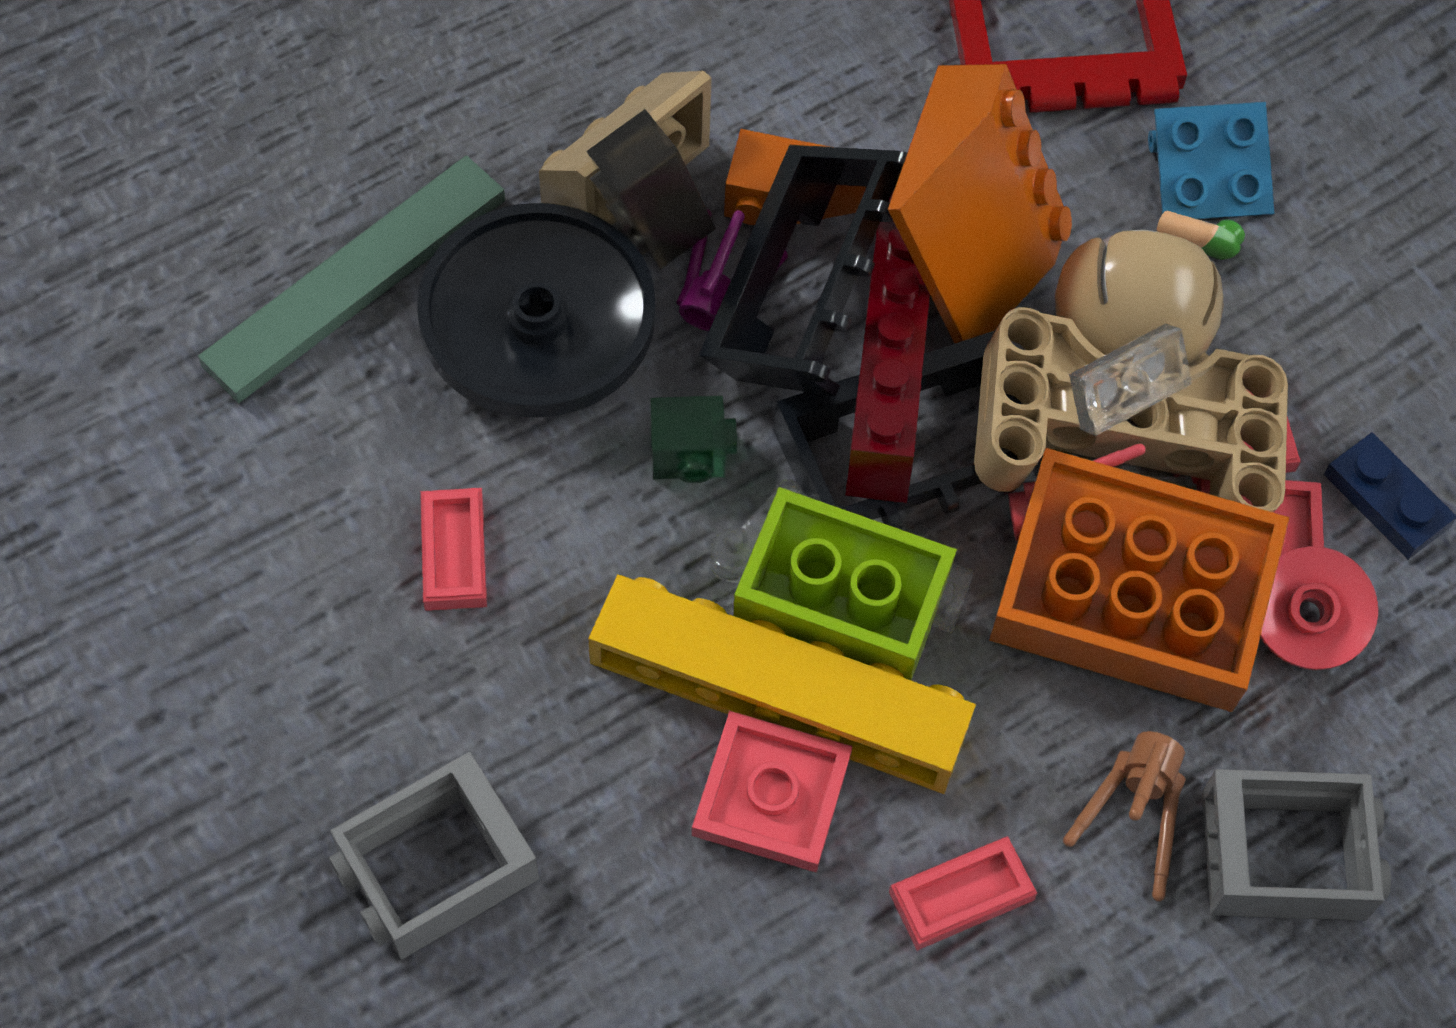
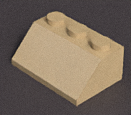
[539,71,711,225]

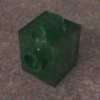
[650,395,737,483]

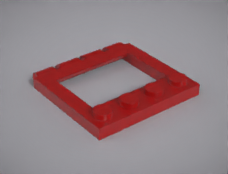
[949,0,1187,113]

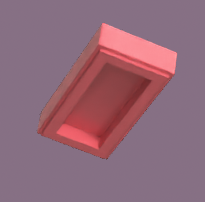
[420,488,487,611]
[889,836,1037,951]

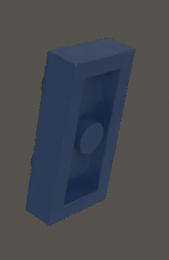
[1324,432,1456,560]

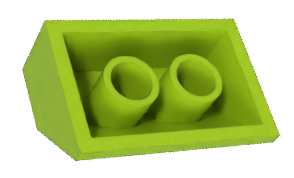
[733,487,957,681]

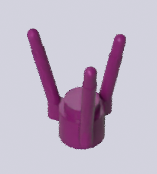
[676,209,788,331]

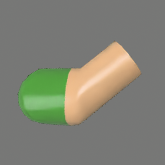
[1157,210,1245,260]

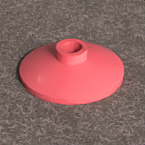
[1260,546,1378,670]

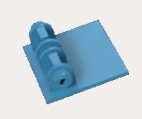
[1148,102,1275,219]

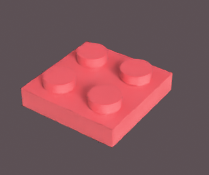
[692,711,853,873]

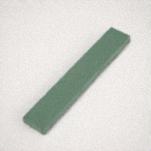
[198,155,505,404]

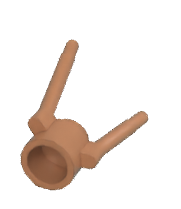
[1063,731,1186,902]

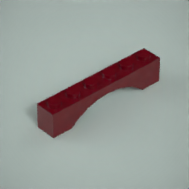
[845,189,930,503]

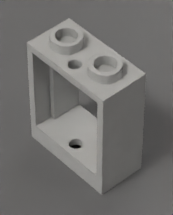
[328,752,539,960]
[1202,769,1391,921]

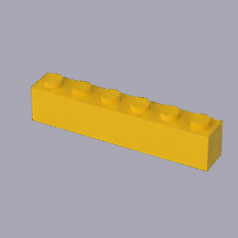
[588,574,976,794]

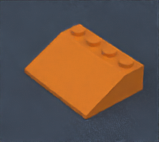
[888,64,1072,344]
[989,448,1290,712]

